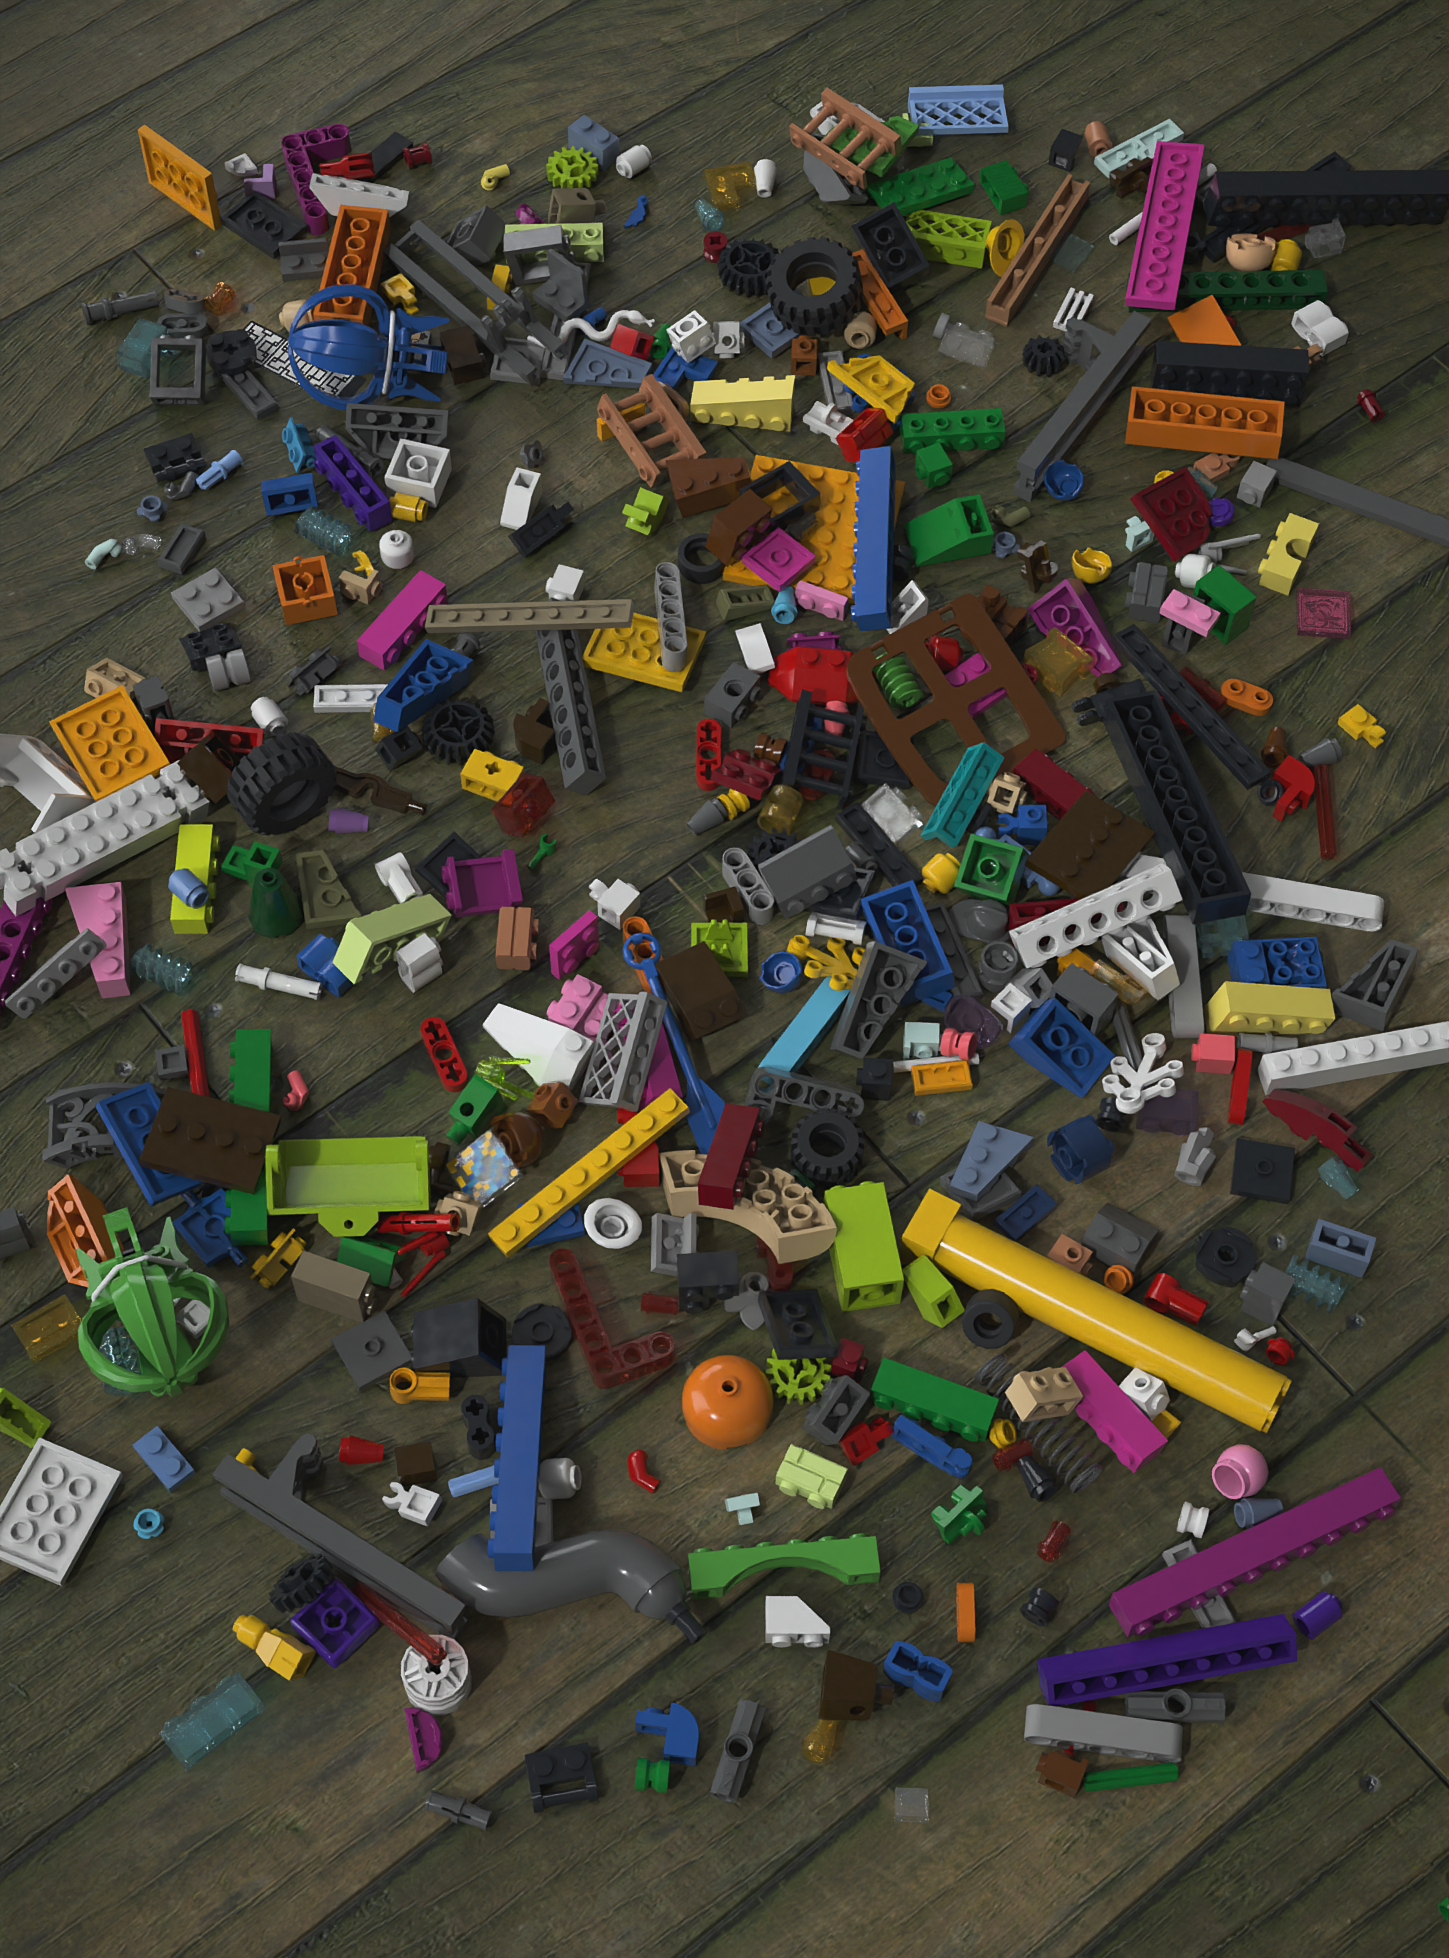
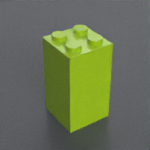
[824,1181,904,1312]

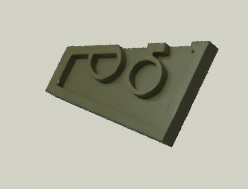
[296,850,362,930]

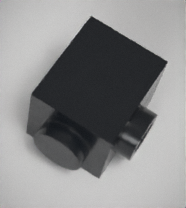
[856,1058,893,1101]

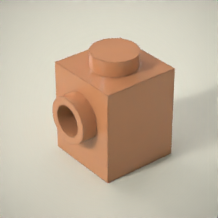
[1047,1234,1093,1277]

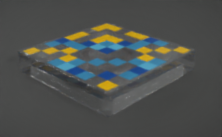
[444,1129,523,1209]

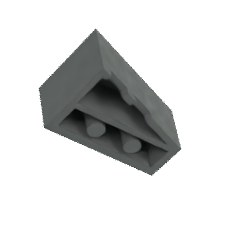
[1332,939,1418,1032]

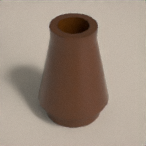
[1261,727,1288,767]

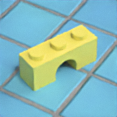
[1258,513,1319,595]

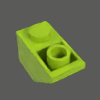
[902,1255,965,1328]

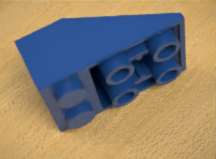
[1227,937,1327,989]

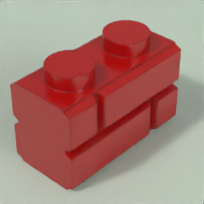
[835,408,894,462]

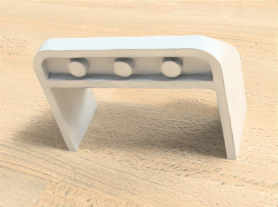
[0,734,95,833]

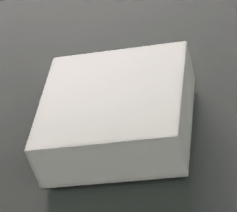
[175,1300,210,1339]

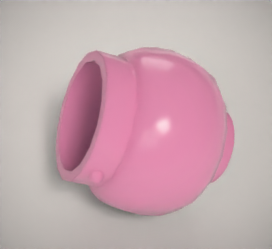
[1212,1444,1269,1499]

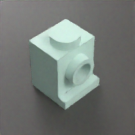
[903,1022,943,1060]

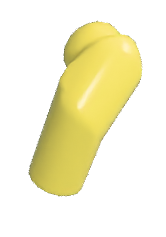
[481,164,510,190]

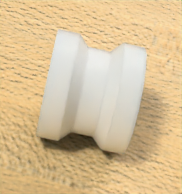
[1177,1502,1209,1538]

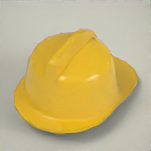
[986,219,1024,277]

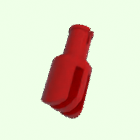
[320,152,375,180]

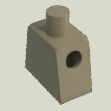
[547,188,606,224]

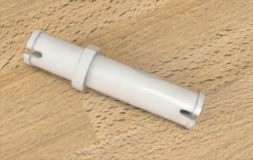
[235,964,322,1000]

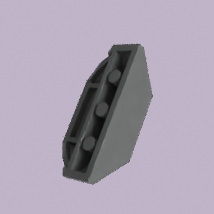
[803,132,869,205]
[345,403,449,459]

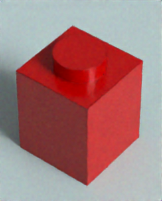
[610,324,655,360]

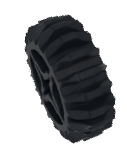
[717,237,779,297]
[421,697,495,766]

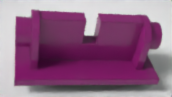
[786,631,841,651]

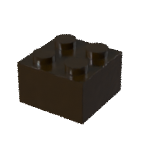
[177,730,241,804]

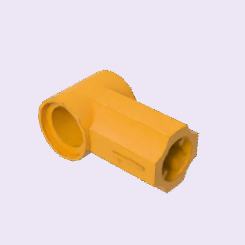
[389,1368,450,1404]

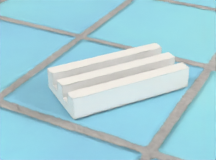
[1053,288,1094,331]

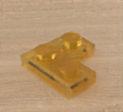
[703,161,756,211]
[1089,960,1149,1004]

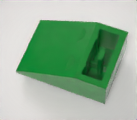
[903,494,994,567]

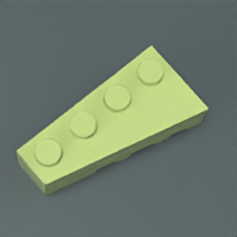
[332,894,451,984]

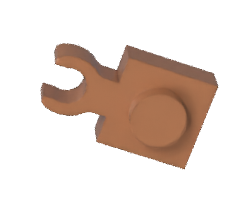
[1193,453,1240,485]

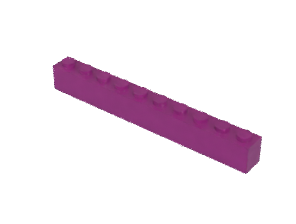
[1109,1467,1401,1638]

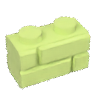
[776,1444,848,1509]

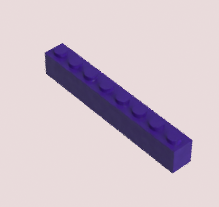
[1037,1614,1298,1706]

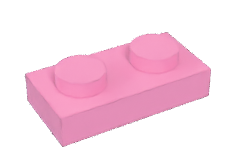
[795,580,848,621]
[1159,589,1220,637]

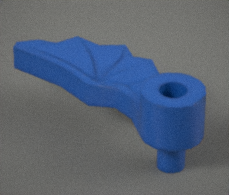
[624,195,648,229]

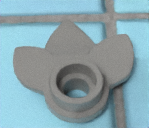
[724,1272,774,1330]

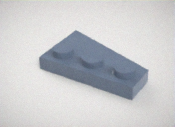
[563,339,653,388]
[949,1121,1034,1201]

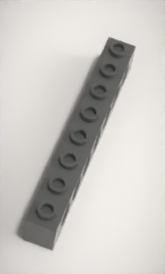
[535,597,606,795]

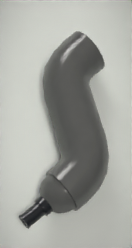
[435,1529,707,1645]

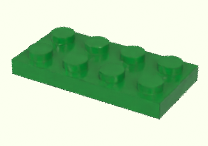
[867,157,975,216]

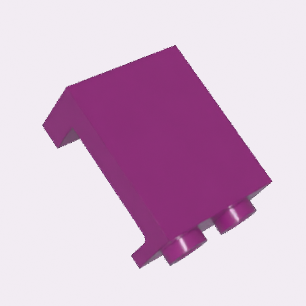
[442,849,523,918]

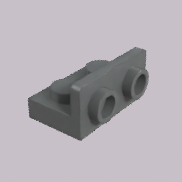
[279,238,329,281]

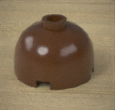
[490,1111,544,1171]

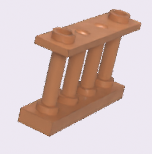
[789,87,902,189]
[597,374,707,488]

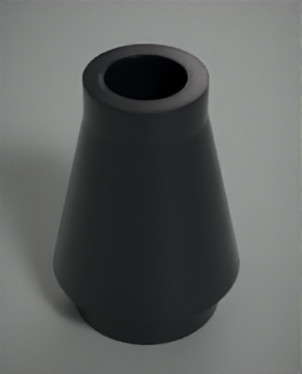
[1016,1455,1058,1502]

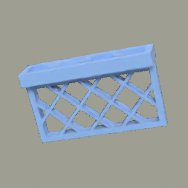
[908,85,1008,135]

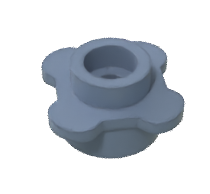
[137,495,168,522]
[992,532,1020,558]

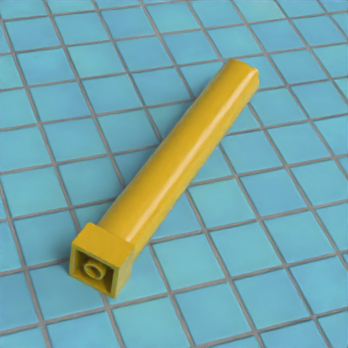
[899,1188,1292,1433]

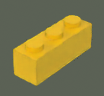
[487,265,513,310]

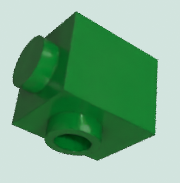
[915,443,953,489]

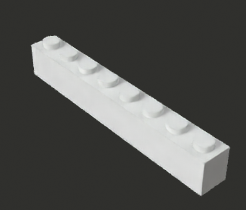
[1257,1021,1449,1096]

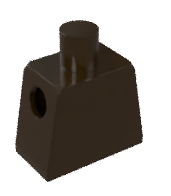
[818,1650,894,1721]

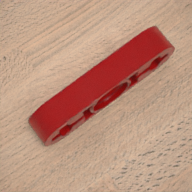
[696,719,721,791]
[420,1017,468,1093]
[1227,1048,1253,1126]

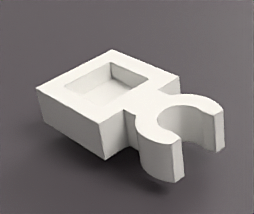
[382,1482,442,1527]

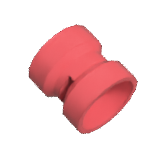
[941,1028,977,1061]

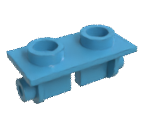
[282,418,316,473]

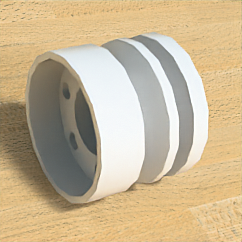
[401,1635,472,1716]

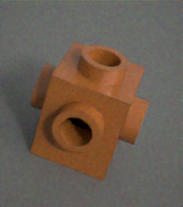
[526,1082,579,1128]

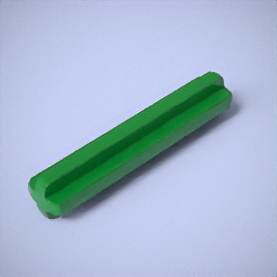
[1083,1762,1179,1792]

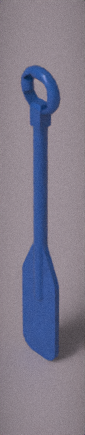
[622,933,725,1155]

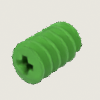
[873,652,923,709]

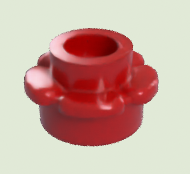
[1265,1338,1295,1365]

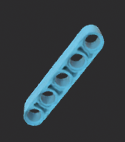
[758,976,851,1085]

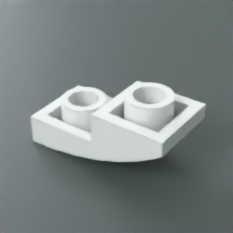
[735,623,775,674]

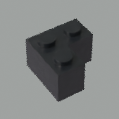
[677,1251,740,1314]

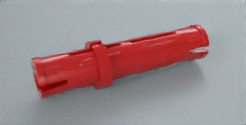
[376,1211,461,1235]

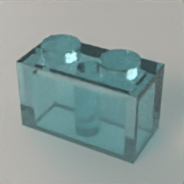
[116,318,168,379]

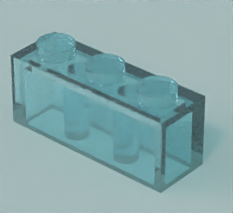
[159,1672,265,1771]

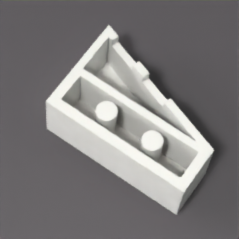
[1101,917,1180,1000]

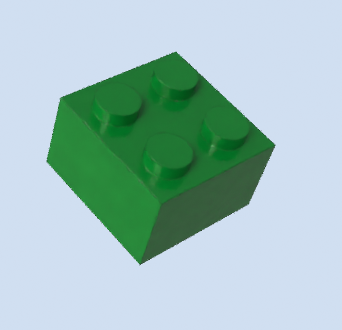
[1193,565,1257,645]
[954,834,1029,906]

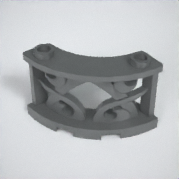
[42,1082,166,1169]

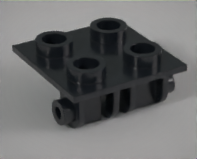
[179,622,242,672]

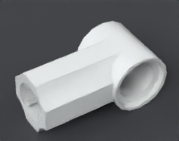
[375,852,423,904]

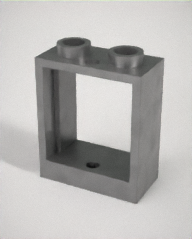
[504,225,576,286]
[150,335,206,405]

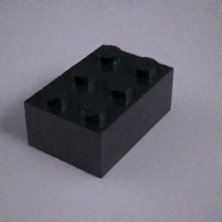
[851,202,930,295]

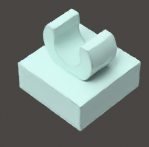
[1125,516,1154,552]
[725,1493,760,1525]

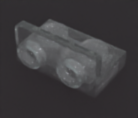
[862,783,925,846]

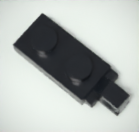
[508,502,574,557]

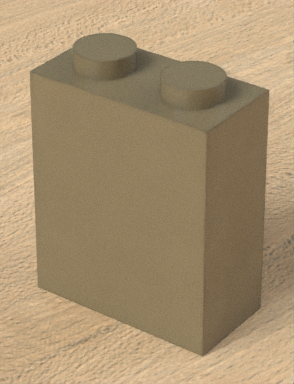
[291,1251,378,1323]

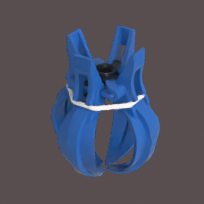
[288,284,449,410]

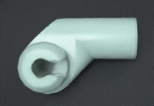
[85,539,123,569]

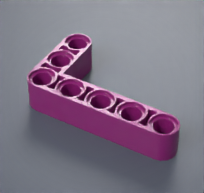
[281,124,351,235]

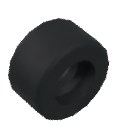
[962,1289,1019,1349]

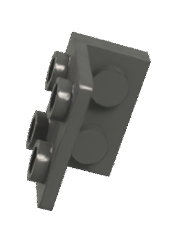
[533,249,589,322]

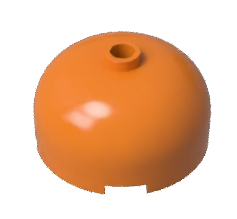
[682,1355,773,1450]

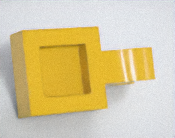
[380,273,419,315]
[1338,704,1386,748]

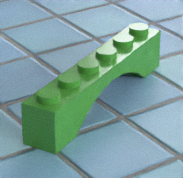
[688,1533,880,1600]

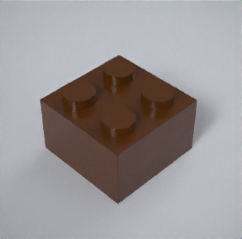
[705,489,772,567]

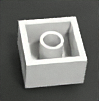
[385,439,452,508]

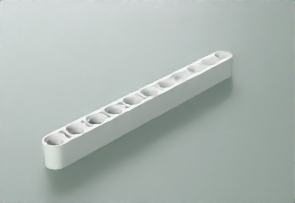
[1116,854,1384,932]

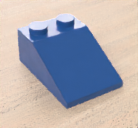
[1008,998,1115,1098]

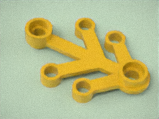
[786,935,865,991]

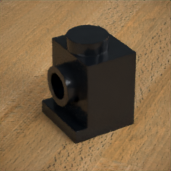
[375,725,422,772]

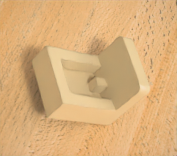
[339,569,382,605]

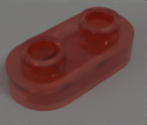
[798,750,835,800]

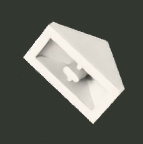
[887,580,928,634]

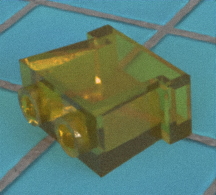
[1023,627,1093,697]

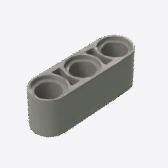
[722,847,774,925]

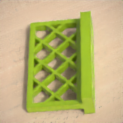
[903,210,992,269]

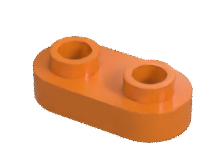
[1220,679,1273,716]

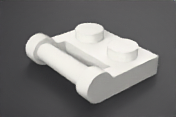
[805,912,867,945]

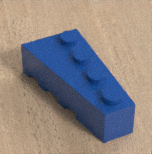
[373,639,473,732]

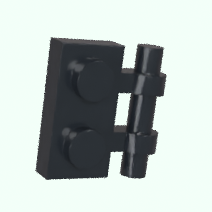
[144,433,206,482]

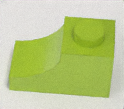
[0,1388,51,1448]

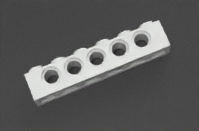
[1009,863,1182,968]

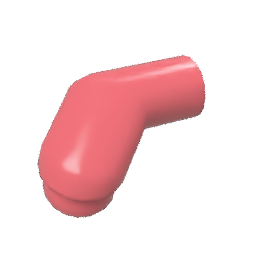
[283,1070,309,1111]

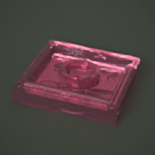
[1296,588,1351,639]

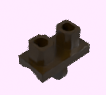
[1110,156,1153,199]
[1017,540,1058,593]

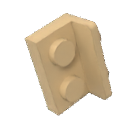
[84,658,147,700]

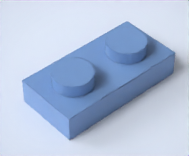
[133,1426,195,1493]

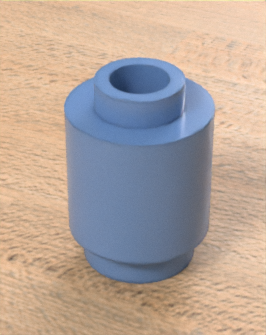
[168,868,210,909]

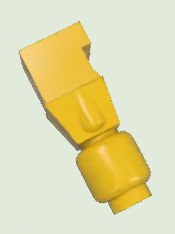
[233,1614,317,1681]

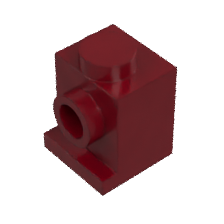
[830,1338,869,1385]

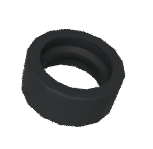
[678,533,725,584]

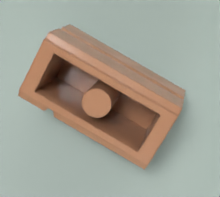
[496,907,539,970]

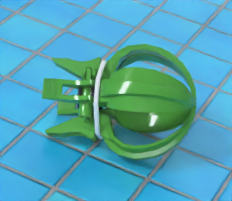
[76,1207,230,1398]

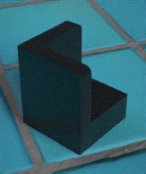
[1048,129,1083,172]

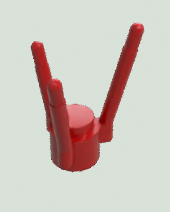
[398,1232,449,1297]

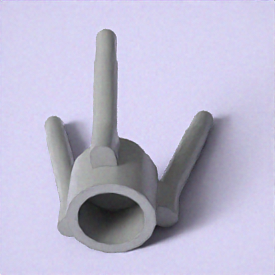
[1199,534,1261,575]

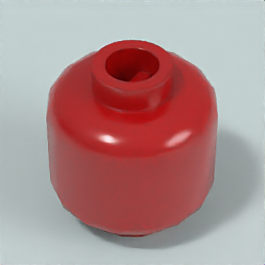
[925,636,964,672]

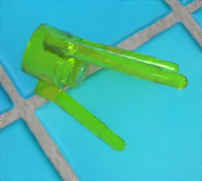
[475,1055,534,1101]

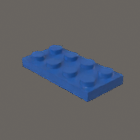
[95,1082,202,1206]

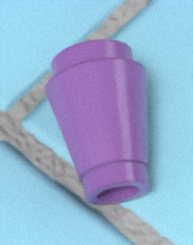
[328,807,369,834]

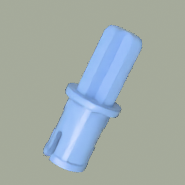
[196,450,243,490]

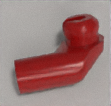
[627,1449,661,1494]

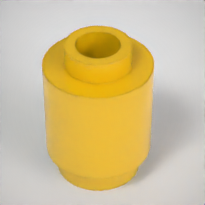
[389,492,428,523]

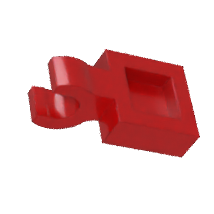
[839,1416,894,1466]

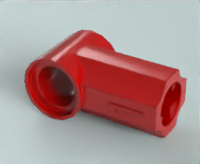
[1143,1273,1208,1326]

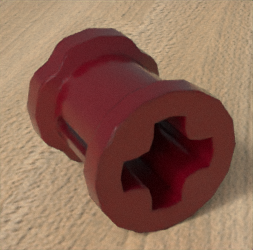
[403,142,432,169]

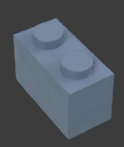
[568,115,619,172]
[1304,1219,1376,1278]

